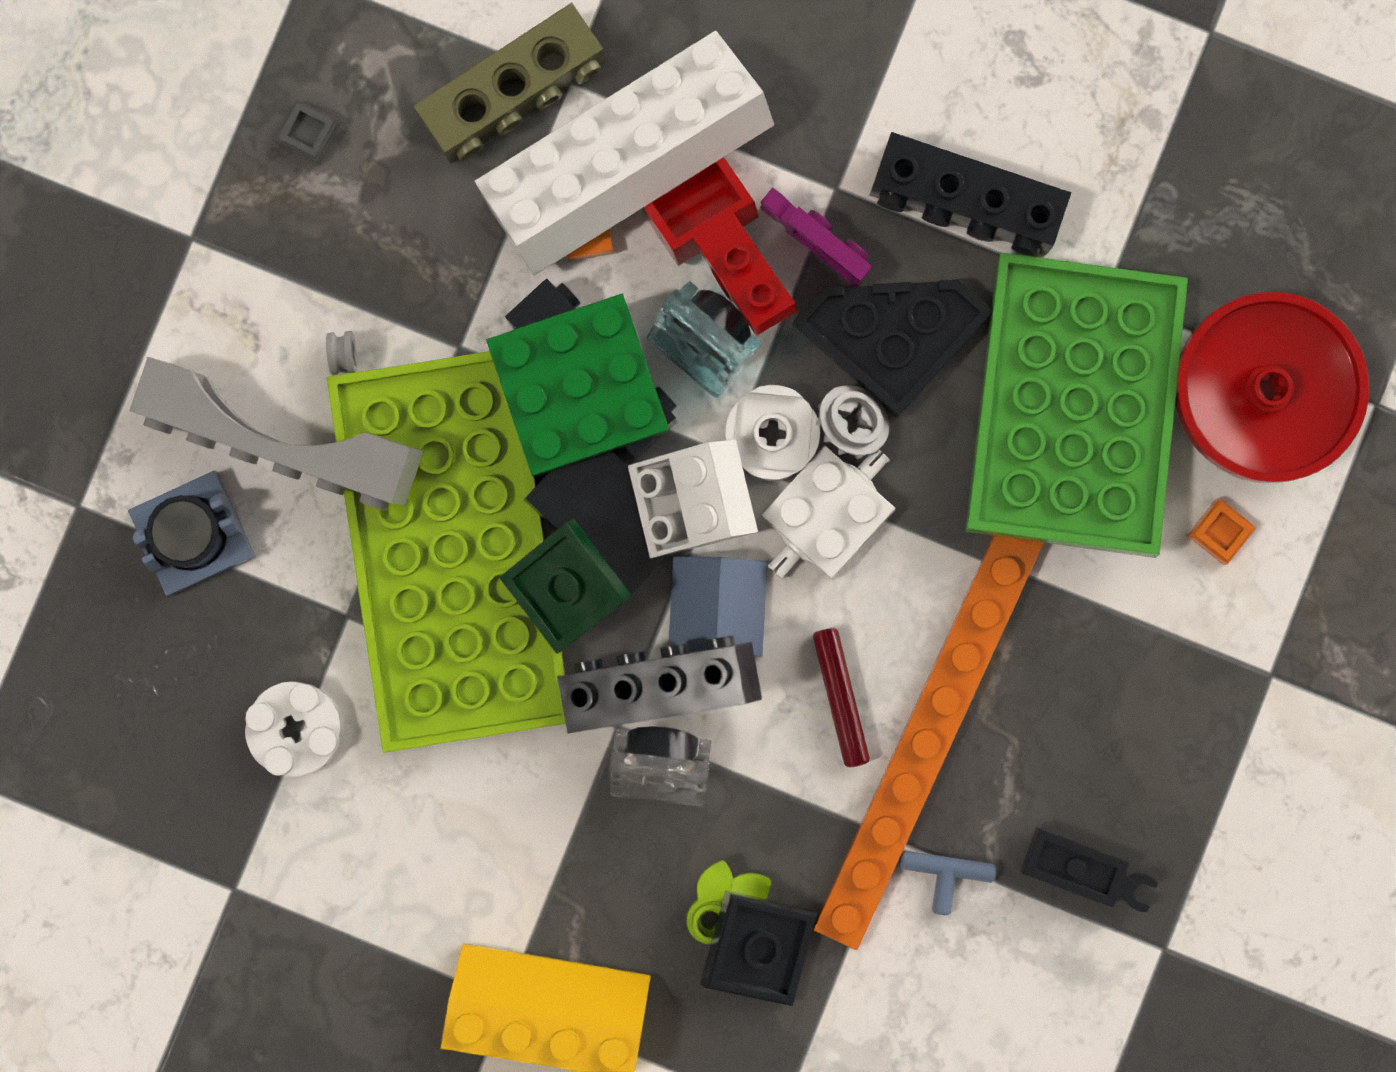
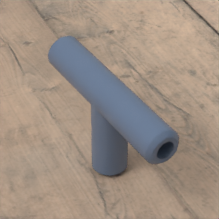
[899,850,996,915]

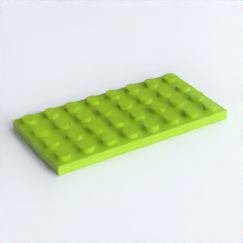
[326,351,566,753]

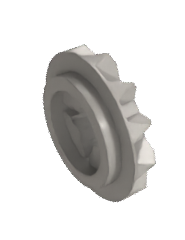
[816,385,889,460]

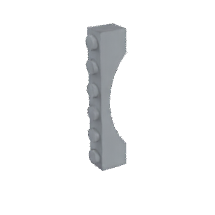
[129,357,423,511]

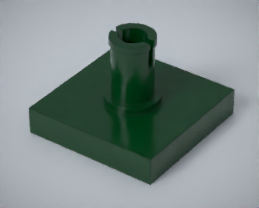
[499,519,632,654]

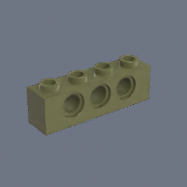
[414,2,605,163]

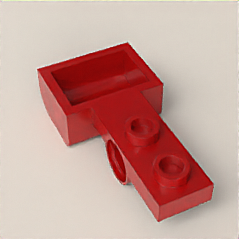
[642,157,797,336]

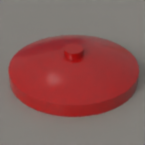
[1175,292,1370,483]

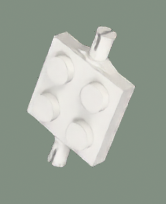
[761,446,896,580]

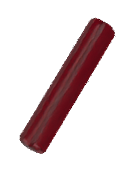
[813,628,870,768]

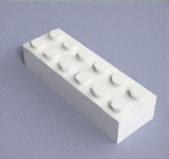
[474,30,774,275]

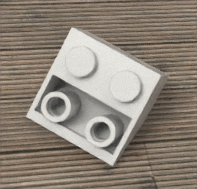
[628,440,758,558]

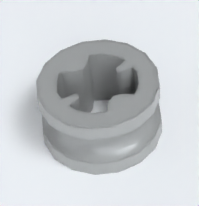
[326,331,357,375]

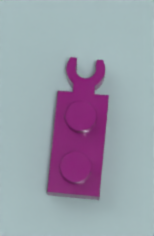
[760,187,872,287]

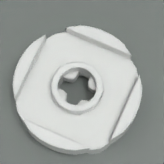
[725,385,820,481]
[245,681,343,777]

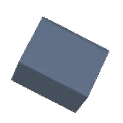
[668,557,768,656]

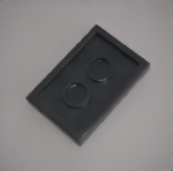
[523,451,668,595]

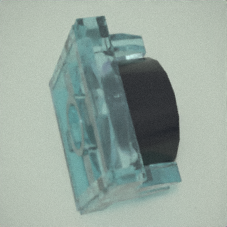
[646,281,761,398]

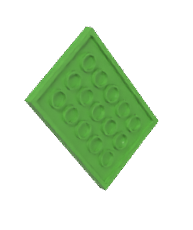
[965,252,1188,558]

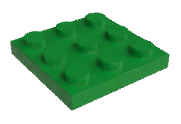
[486,293,669,477]

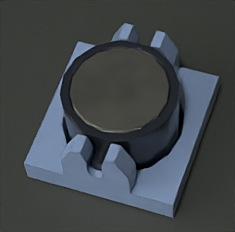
[128,471,256,597]

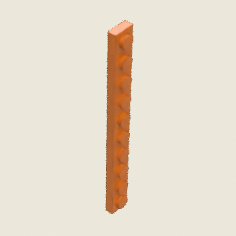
[813,536,1044,950]

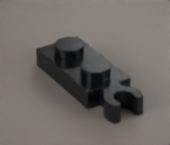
[1020,827,1158,912]

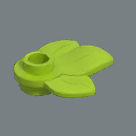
[686,860,771,944]

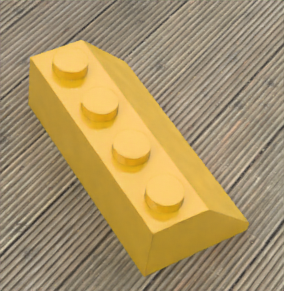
[441,943,651,1072]

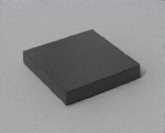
[700,890,818,1006]

